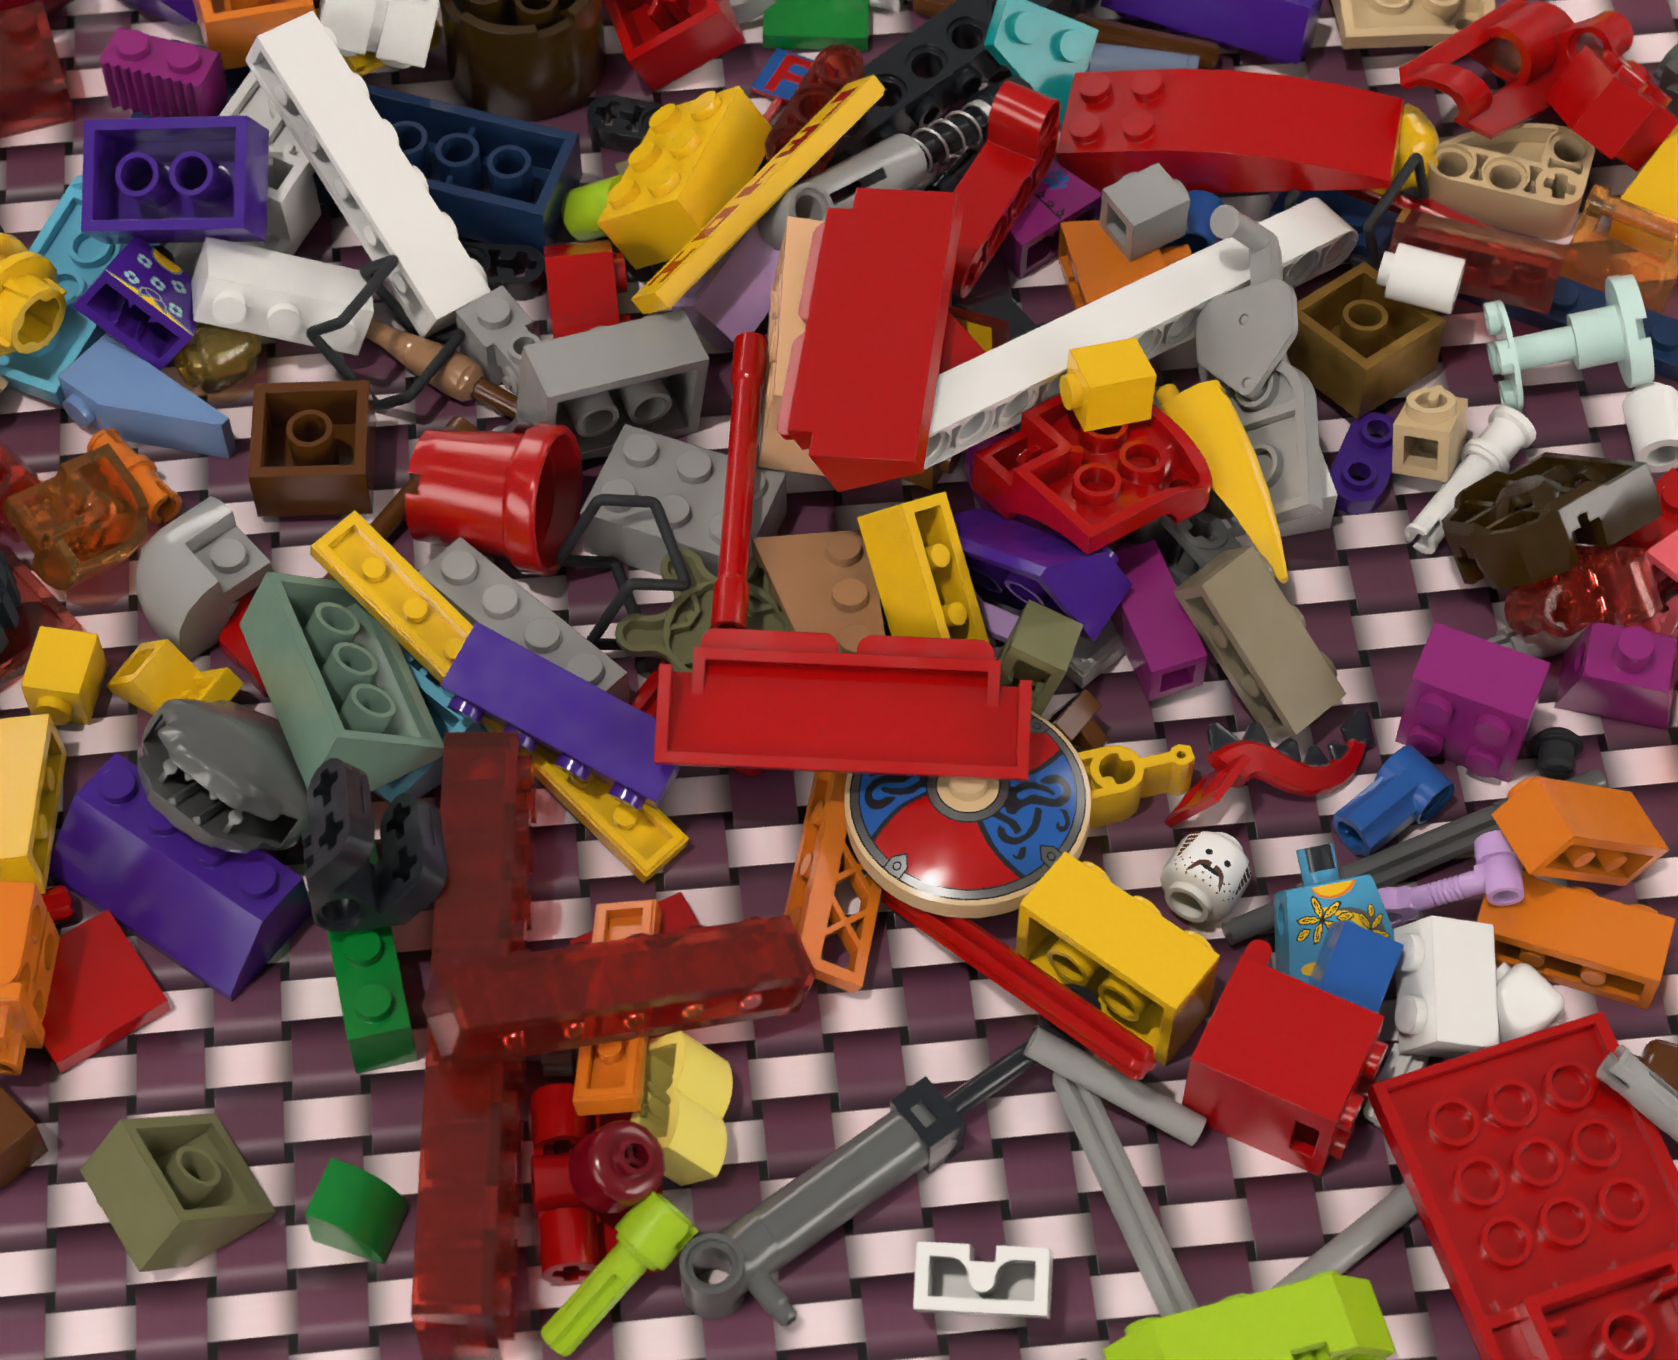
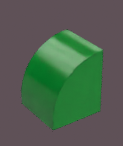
[304,1158,409,1265]

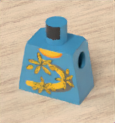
[1274,843,1395,983]

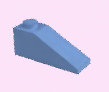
[58,334,237,459]

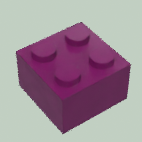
[1395,622,1551,783]

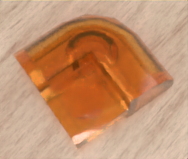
[2,443,150,590]

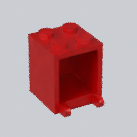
[1182,940,1388,1177]

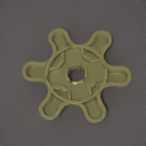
[615,548,789,672]

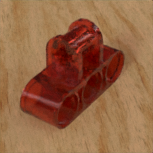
[1504,545,1663,638]

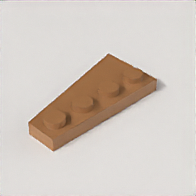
[752,530,885,654]

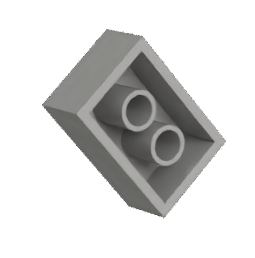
[515,309,710,460]
[580,424,787,577]

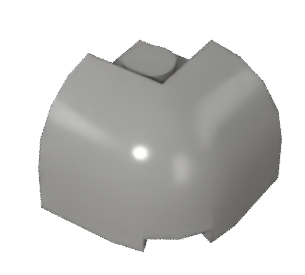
[136,496,273,661]

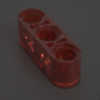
[765,44,865,187]

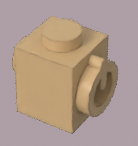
[1392,385,1468,482]

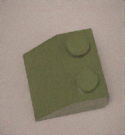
[80,1113,276,1272]

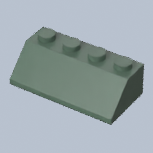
[239,571,446,792]

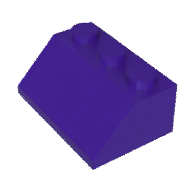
[952,508,1132,642]

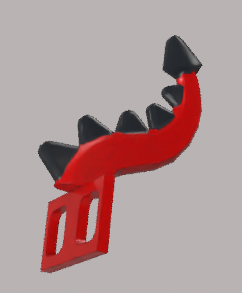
[1164,708,1376,828]

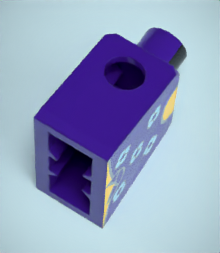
[72,237,196,371]

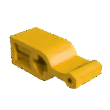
[1078,744,1195,829]

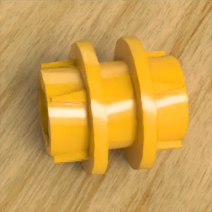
[0,232,67,356]

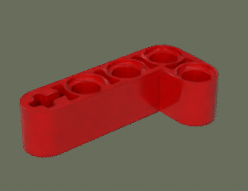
[951,80,1060,298]

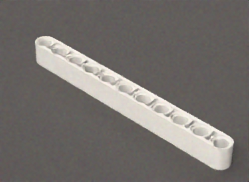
[924,197,1359,470]

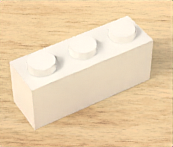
[191,236,374,356]

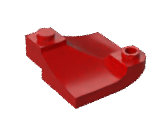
[971,394,1212,555]

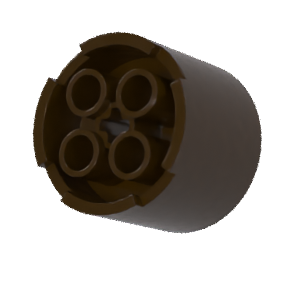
[439,0,606,121]

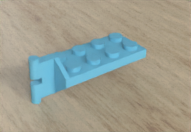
[0,175,160,406]

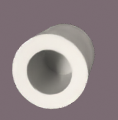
[1376,243,1466,315]
[1622,382,1678,473]

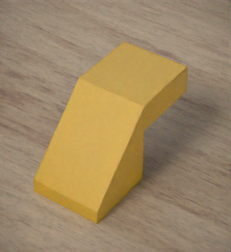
[106,639,244,715]

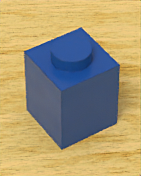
[1308,920,1404,1013]

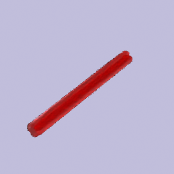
[880,888,1157,1080]

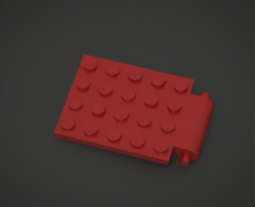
[1366,1011,1678,1360]

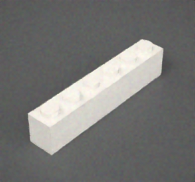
[245,11,491,338]

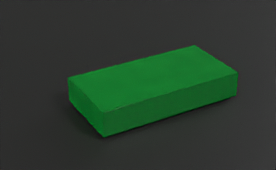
[763,0,869,51]

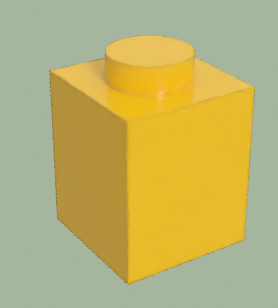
[1059,337,1157,432]
[21,626,108,725]

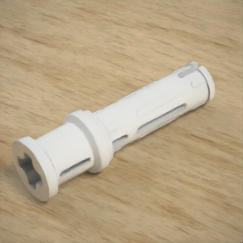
[1404,406,1536,554]

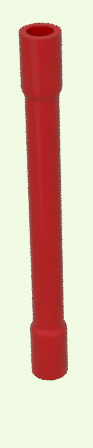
[710,332,769,629]

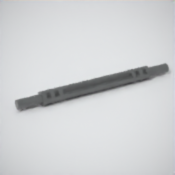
[1222,768,1607,945]

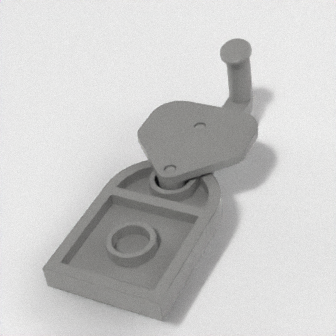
[1196,205,1323,538]

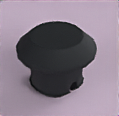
[1529,727,1583,779]

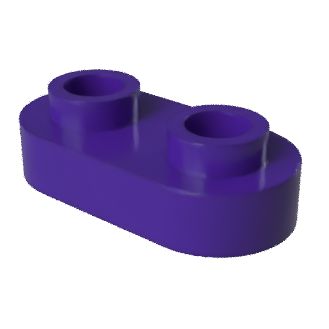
[1330,413,1395,515]

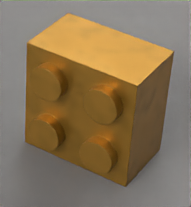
[1287,261,1446,419]

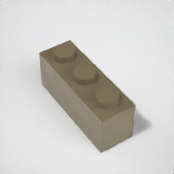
[1173,545,1346,738]

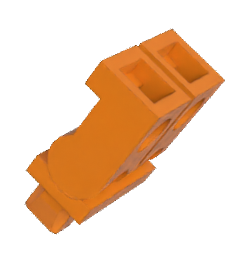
[0,881,60,1075]

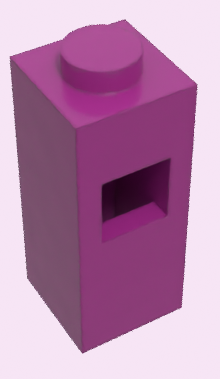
[1110,539,1208,702]

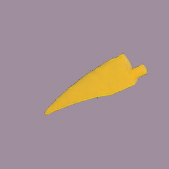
[1155,380,1289,584]

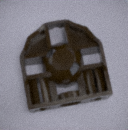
[1441,452,1663,589]

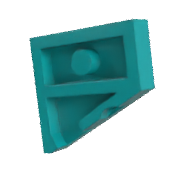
[984,0,1099,129]

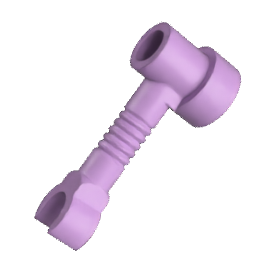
[1378,830,1525,927]

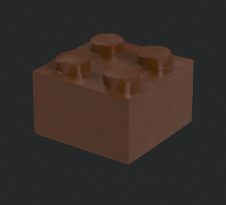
[248,380,377,517]

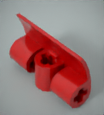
[530,1083,663,1285]

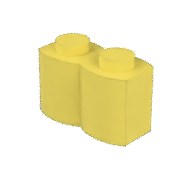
[630,1030,733,1186]

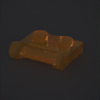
[1557,183,1678,314]

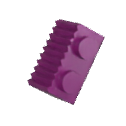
[99,27,229,118]

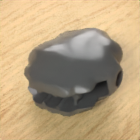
[137,699,310,854]

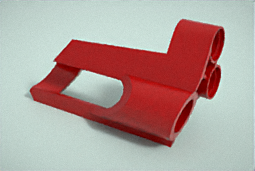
[1399,0,1652,140]

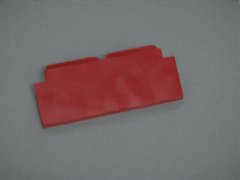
[777,188,964,492]
[654,628,1032,781]

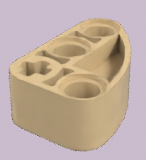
[1428,123,1595,240]

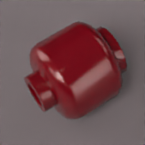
[568,1120,665,1213]

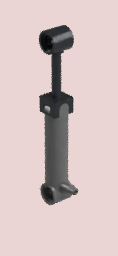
[679,983,1101,1327]

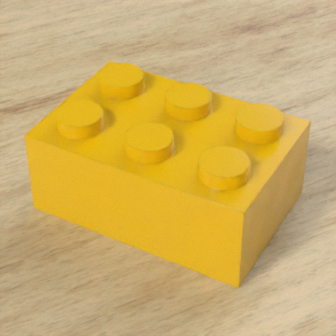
[597,86,777,269]
[1015,852,1220,1066]

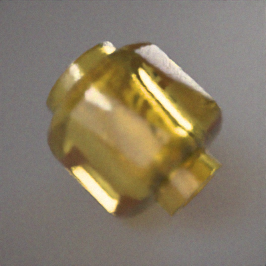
[173,322,261,394]

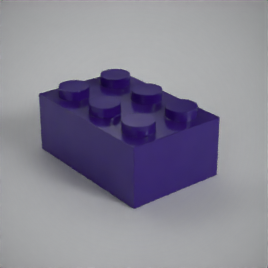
[81,115,269,244]

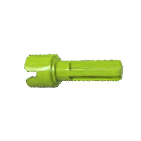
[541,1192,699,1357]

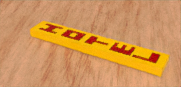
[631,75,886,314]

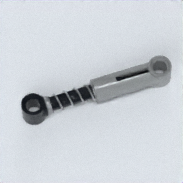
[757,77,1034,250]

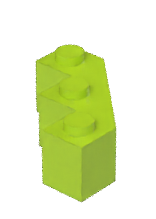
[1103,1270,1396,1360]

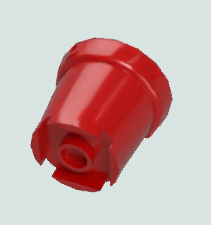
[405,422,583,577]

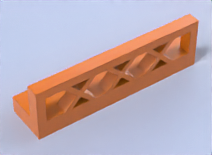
[769,772,882,994]

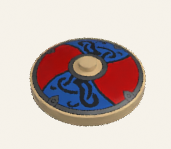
[845,710,1091,918]

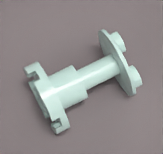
[1483,274,1654,411]

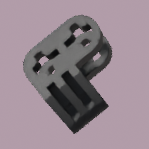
[301,758,448,932]

